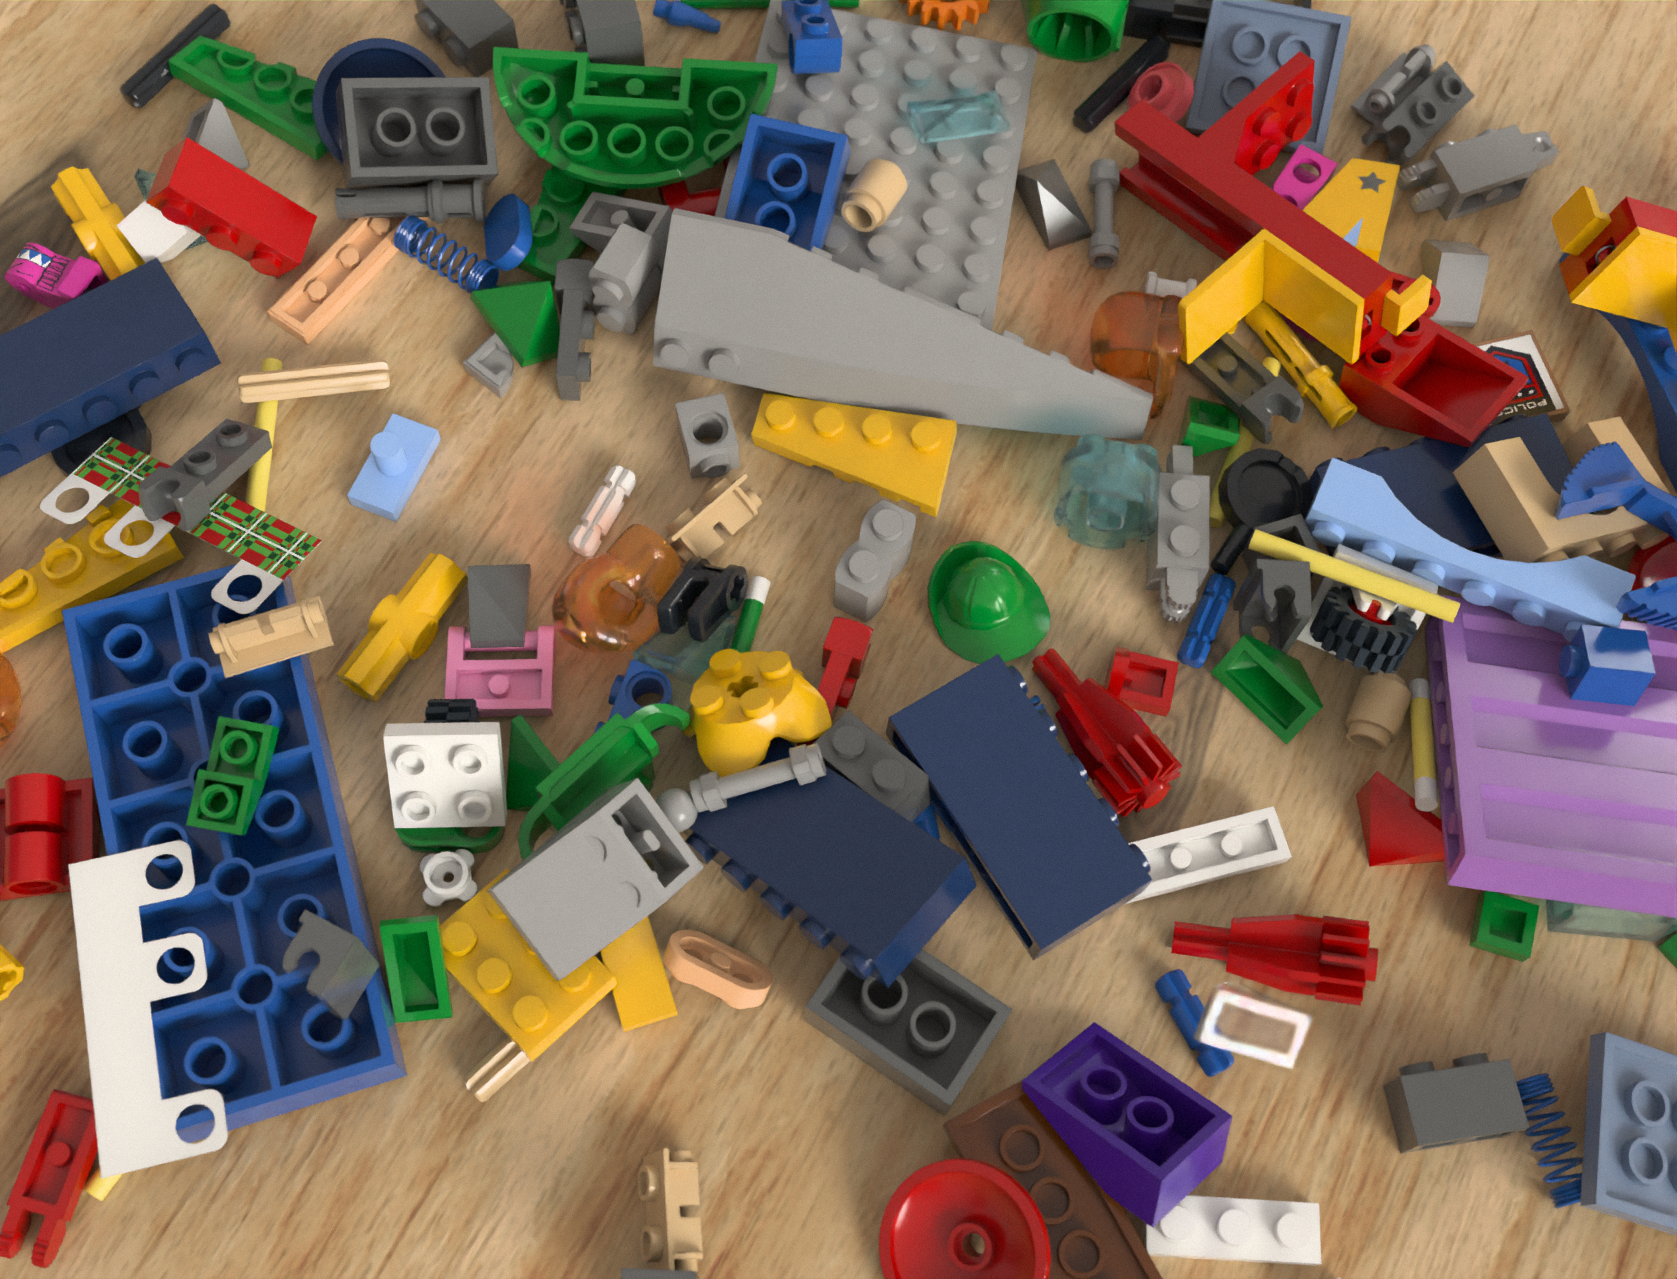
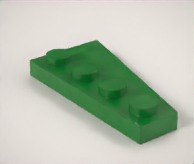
[168,36,328,160]
[517,165,627,286]

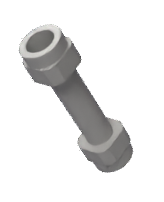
[1088,159,1119,269]
[690,743,826,813]

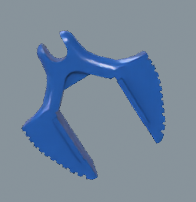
[1554,441,1677,631]

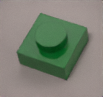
[1469,890,1539,962]

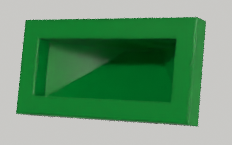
[470,281,560,367]
[1177,396,1240,457]
[1211,634,1324,744]
[506,714,560,812]
[379,915,453,1023]

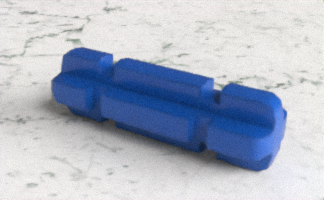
[1177,573,1236,668]
[1155,969,1234,1077]

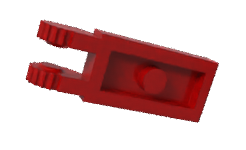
[0,1089,98,1269]

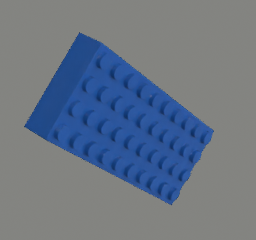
[62,564,408,1143]

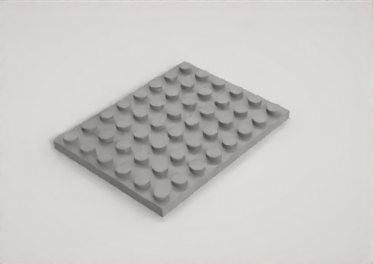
[715,0,1037,330]

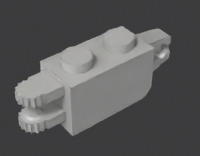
[1396,124,1559,222]
[1146,445,1210,623]

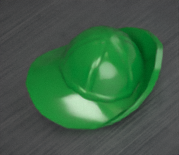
[927,541,1050,664]

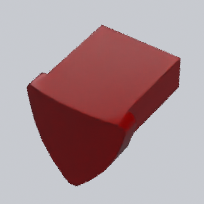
[1104,646,1179,717]

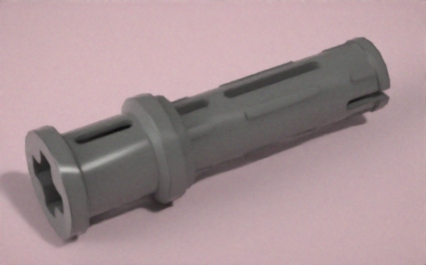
[335,179,486,223]

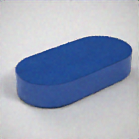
[484,194,532,271]

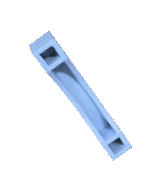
[1305,457,1636,642]

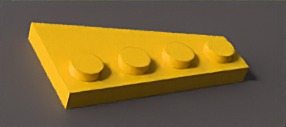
[751,393,957,518]
[0,499,184,654]

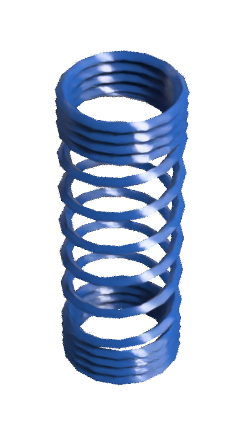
[394,215,499,294]
[1516,1073,1583,1209]

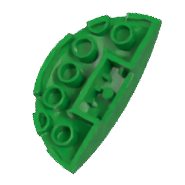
[493,47,778,189]

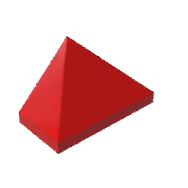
[1356,771,1445,867]

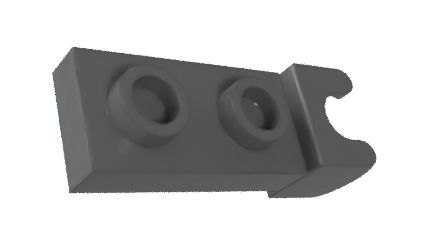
[1361,61,1474,166]
[555,259,596,401]
[1177,332,1304,444]
[139,419,272,531]

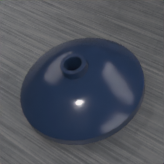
[312,38,445,166]

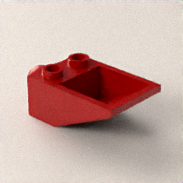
[1332,314,1529,448]

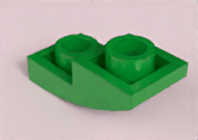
[186,716,280,836]

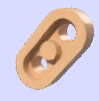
[663,930,773,1009]

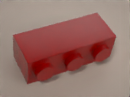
[146,137,317,278]

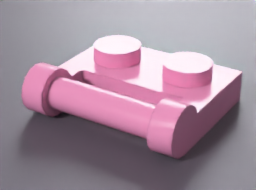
[444,625,557,717]

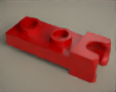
[797,616,873,746]

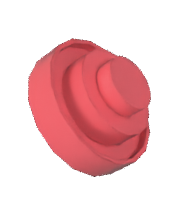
[1128,62,1194,123]

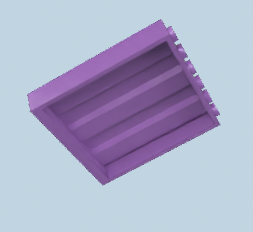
[1424,595,1677,918]

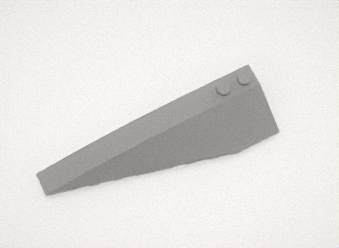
[653,208,1153,440]

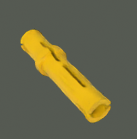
[1245,301,1358,429]

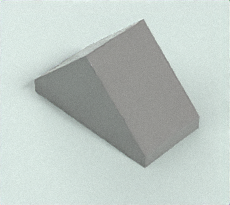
[1422,239,1490,328]

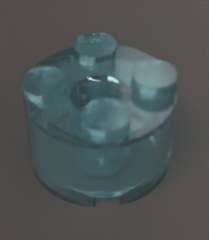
[1054,434,1161,549]

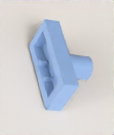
[347,413,441,522]

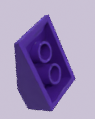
[1022,1022,1232,1228]

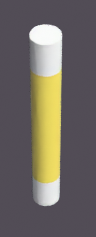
[1408,678,1438,811]

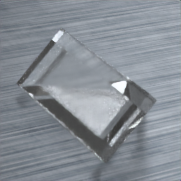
[1193,980,1312,1069]

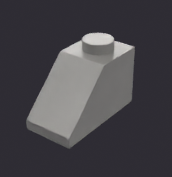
[570,192,672,275]

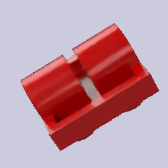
[0,773,100,901]

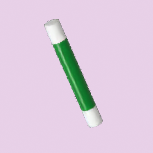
[729,576,771,653]

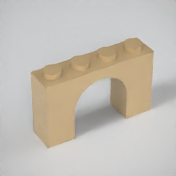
[1453,416,1670,563]

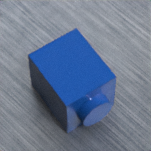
[1559,624,1656,706]

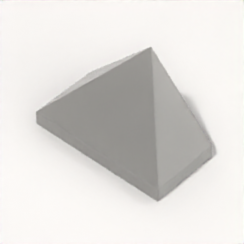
[181,98,250,170]

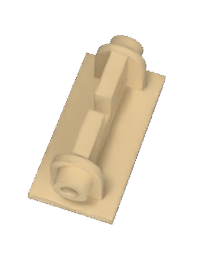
[660,474,762,567]
[209,596,334,678]
[637,1148,703,1272]

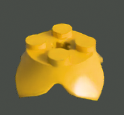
[681,649,832,778]

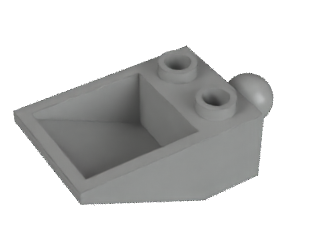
[488,778,704,981]

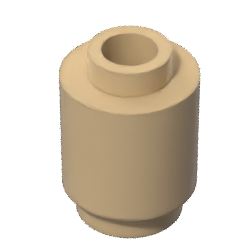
[841,159,907,232]
[1345,671,1413,753]

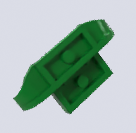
[518,703,691,860]

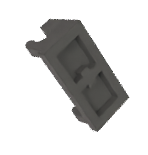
[1233,559,1312,654]
[283,910,380,1021]

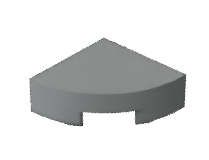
[463,332,514,399]

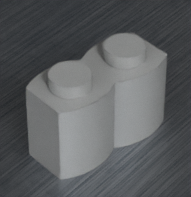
[588,223,662,335]
[833,499,916,622]

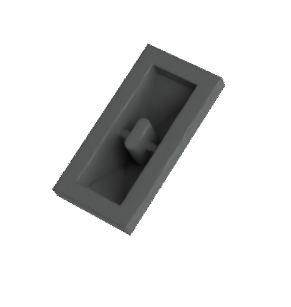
[1015,159,1092,251]
[468,564,531,648]

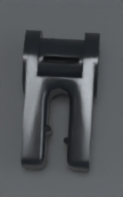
[657,557,748,642]

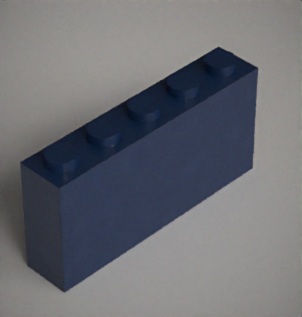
[0,258,221,477]
[1309,413,1594,558]
[885,654,1153,961]
[684,737,976,988]

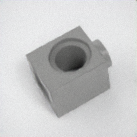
[675,393,739,479]

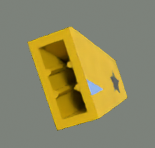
[1302,158,1400,263]

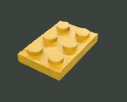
[440,868,618,1062]

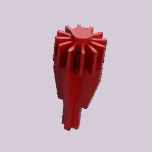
[1032,648,1182,817]
[1172,914,1378,1006]

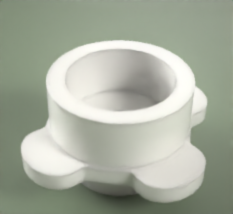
[420,849,478,907]

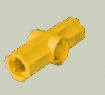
[51,166,145,281]
[336,552,468,703]

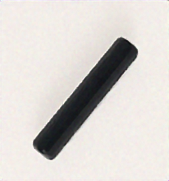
[120,4,231,108]
[1072,35,1171,133]

